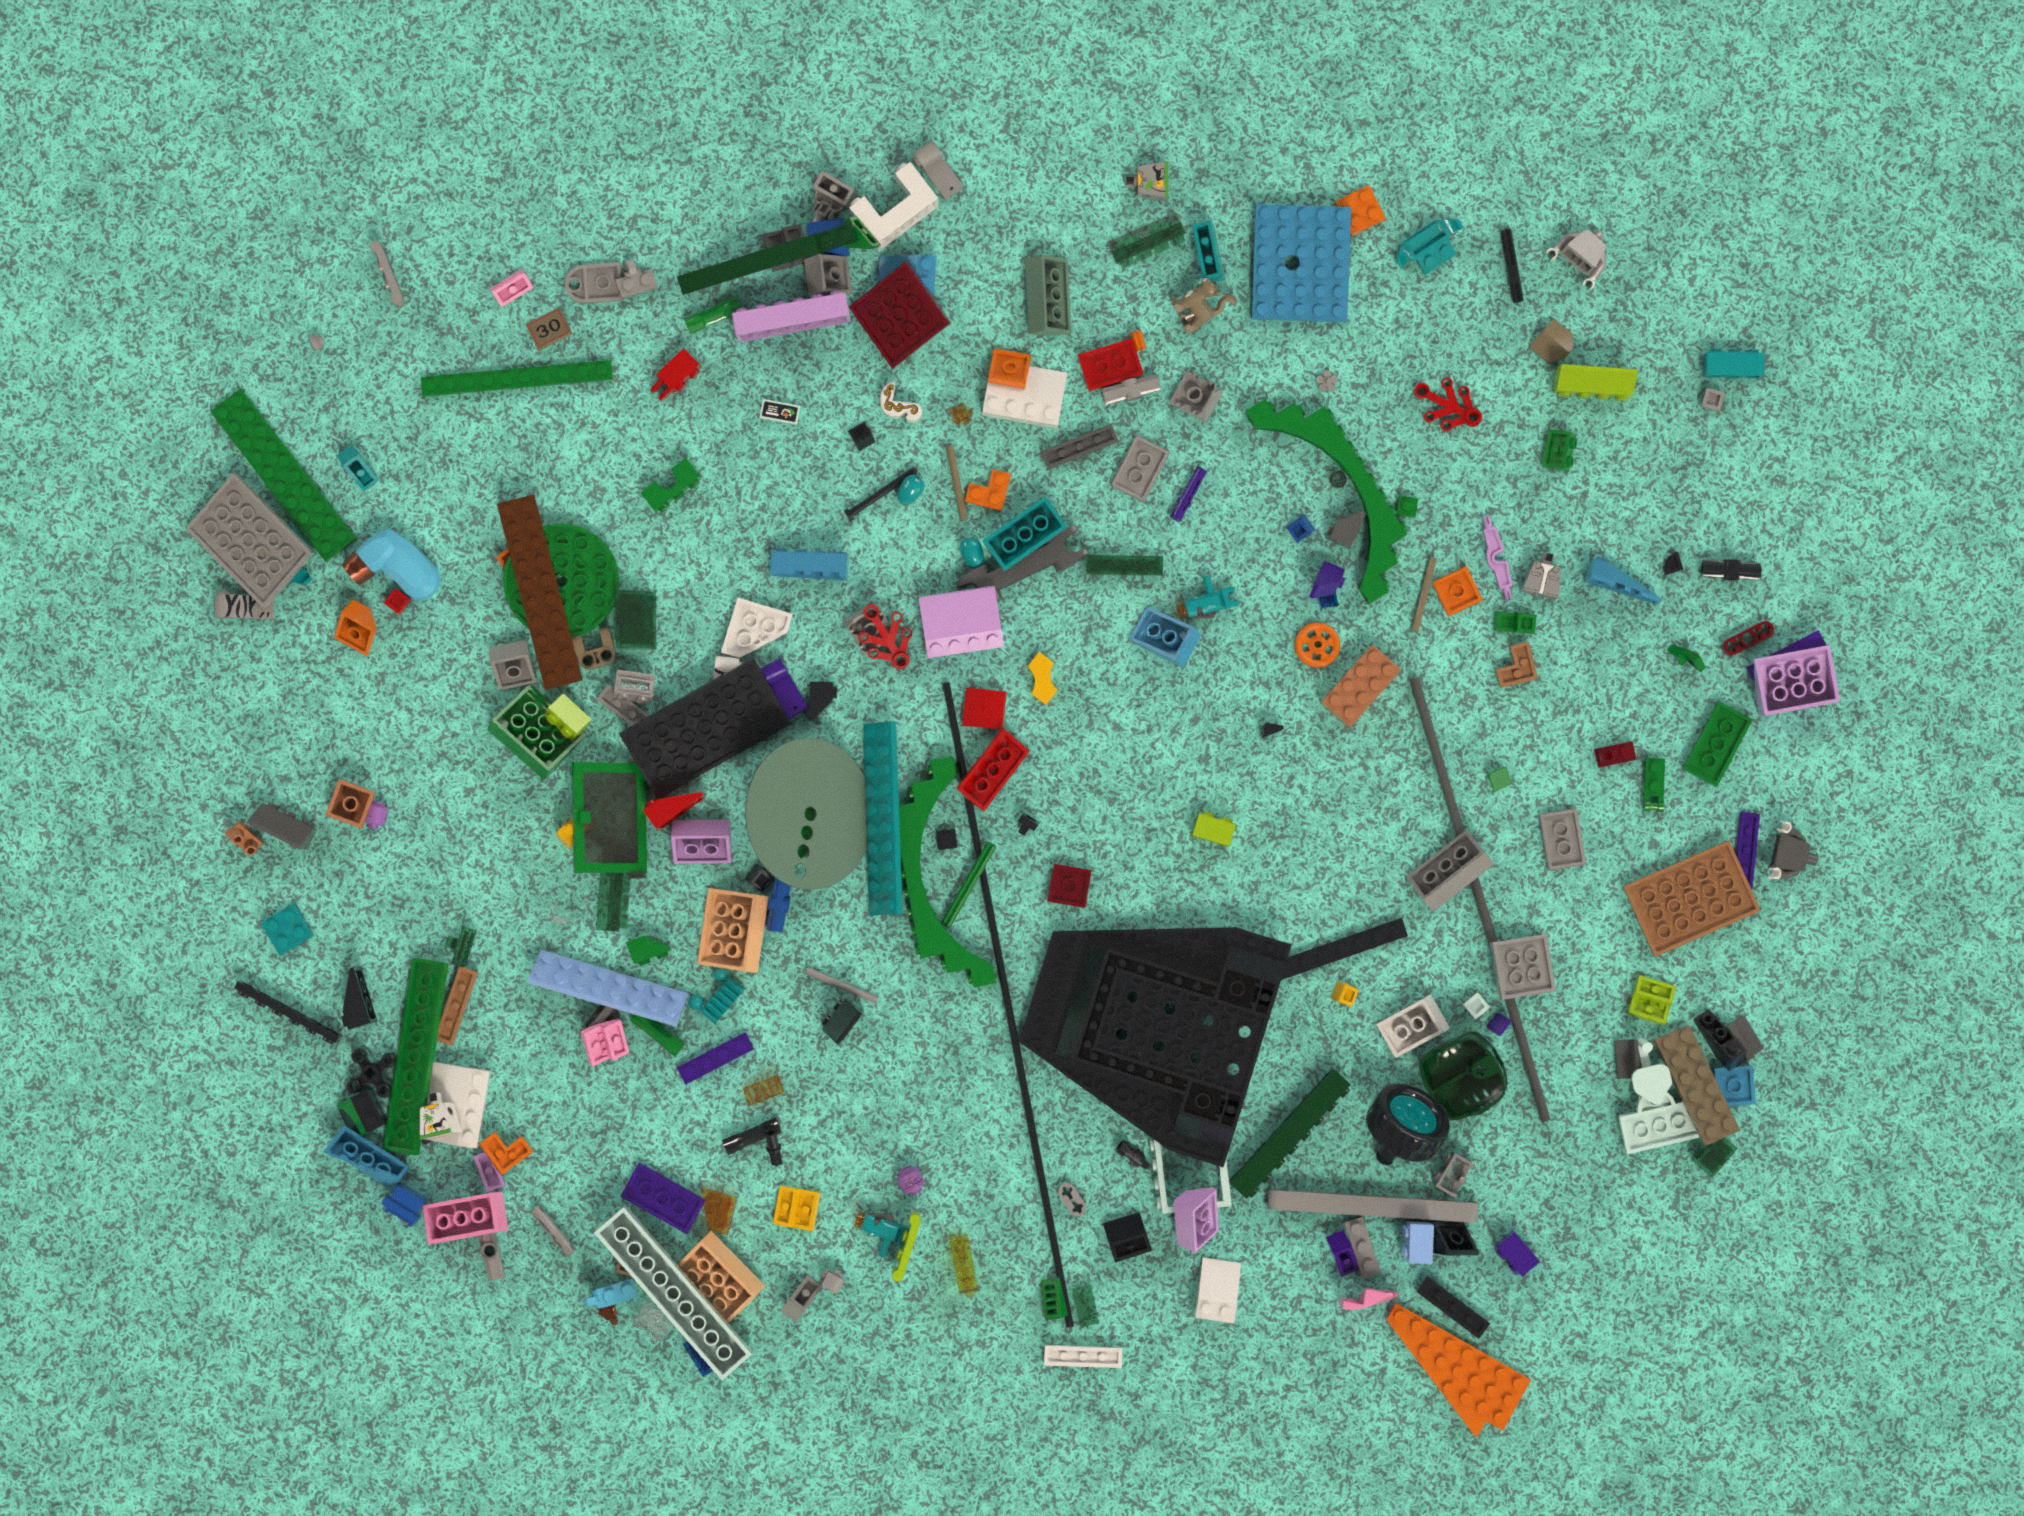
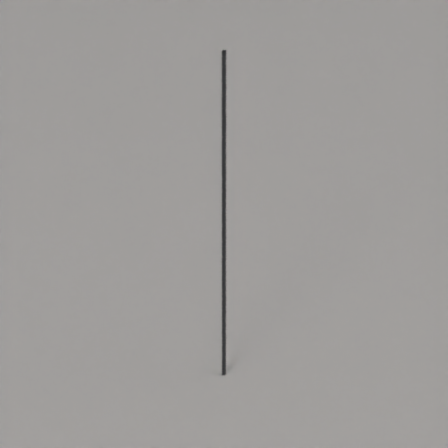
[942,682,1074,1328]

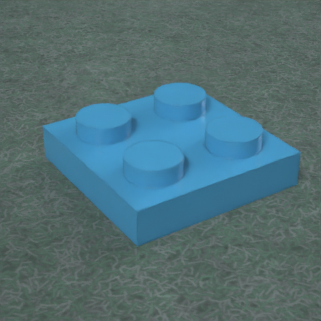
[1713,1065,1756,1106]

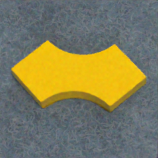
[1028,652,1058,705]

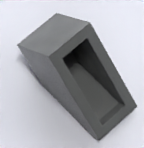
[1327,511,1366,549]

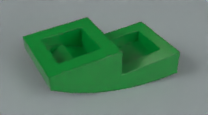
[1494,611,1536,634]

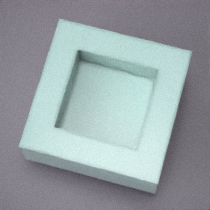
[1462,992,1490,1020]

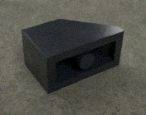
[809,681,837,721]

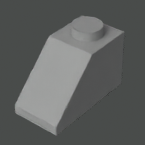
[780,1275,823,1323]

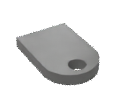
[565,262,624,304]

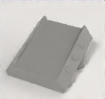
[1170,371,1223,422]
[844,602,897,656]

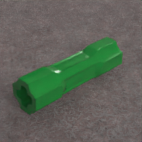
[684,296,741,334]
[630,1015,685,1057]

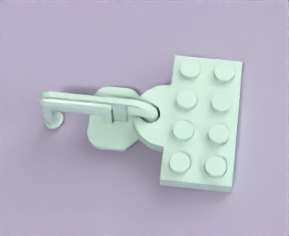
[1618,1037,1699,1154]

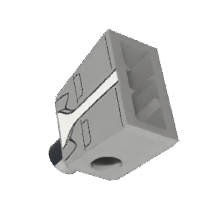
[1520,553,1561,600]

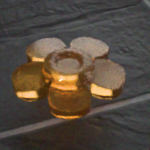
[951,404,973,425]

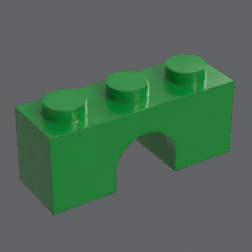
[641,458,701,513]

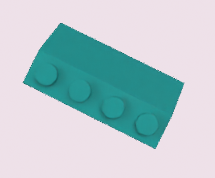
[983,496,1067,572]

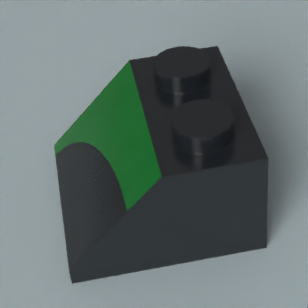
[336,1089,387,1136]

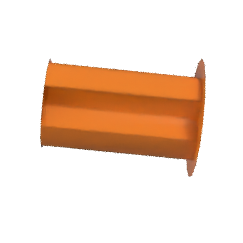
[1130,329,1147,352]

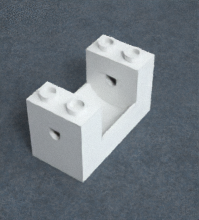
[849,162,939,252]

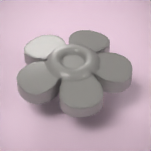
[1316,370,1338,392]

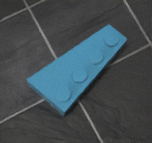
[770,548,849,581]

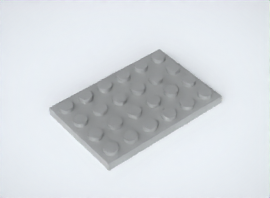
[185,473,314,608]

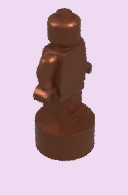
[592,1295,618,1325]

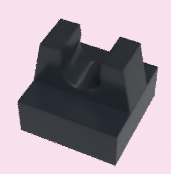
[1018,812,1040,836]

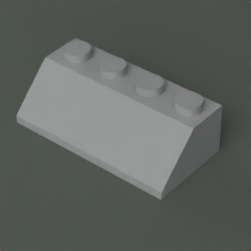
[1407,829,1494,912]

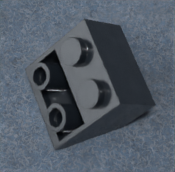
[1103,1212,1152,1263]

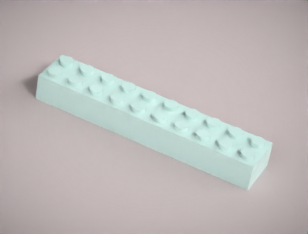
[594,1205,752,1380]

